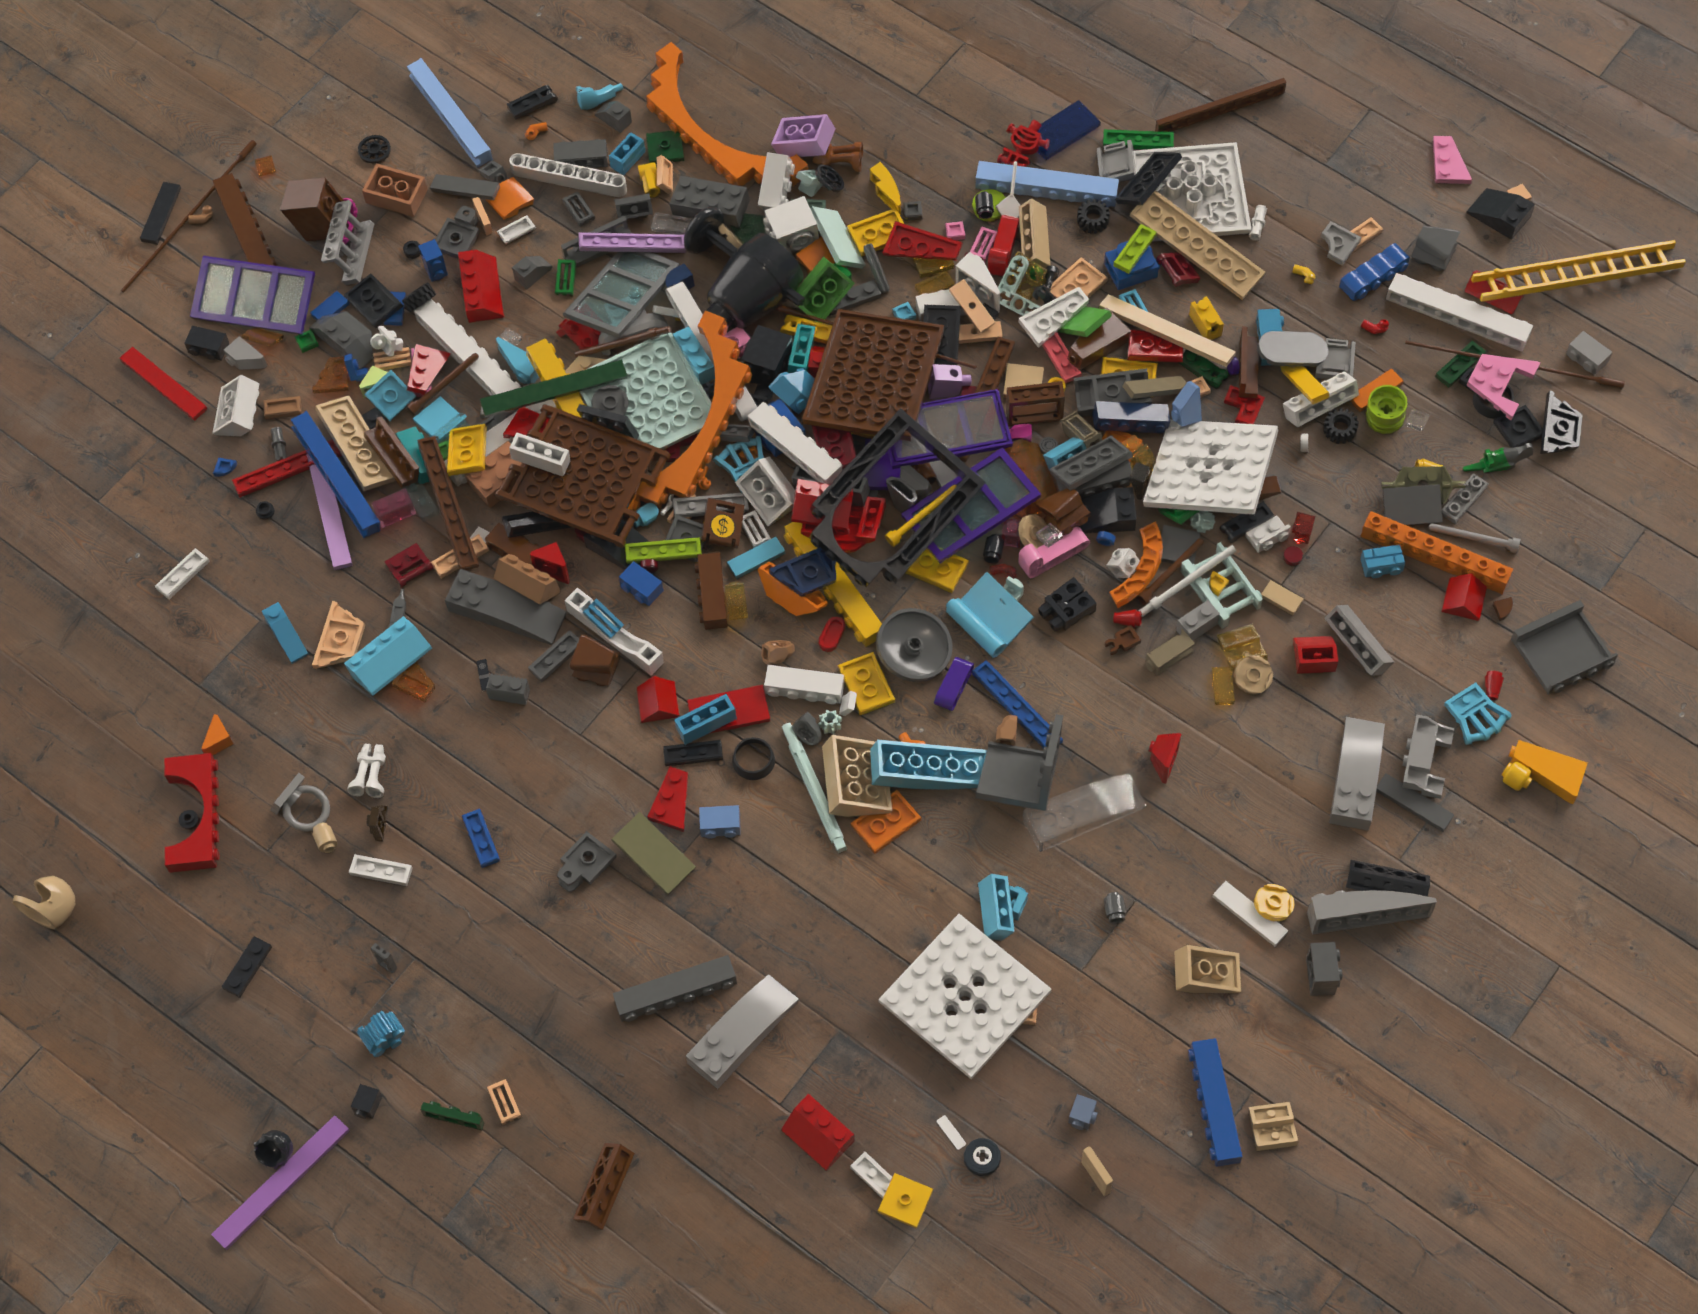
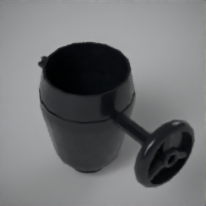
[683,207,805,329]

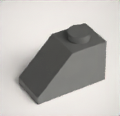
[595,101,632,133]
[512,256,553,289]

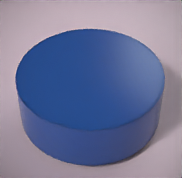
[1096,531,1116,546]

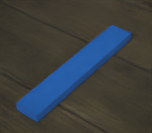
[972,660,1063,749]

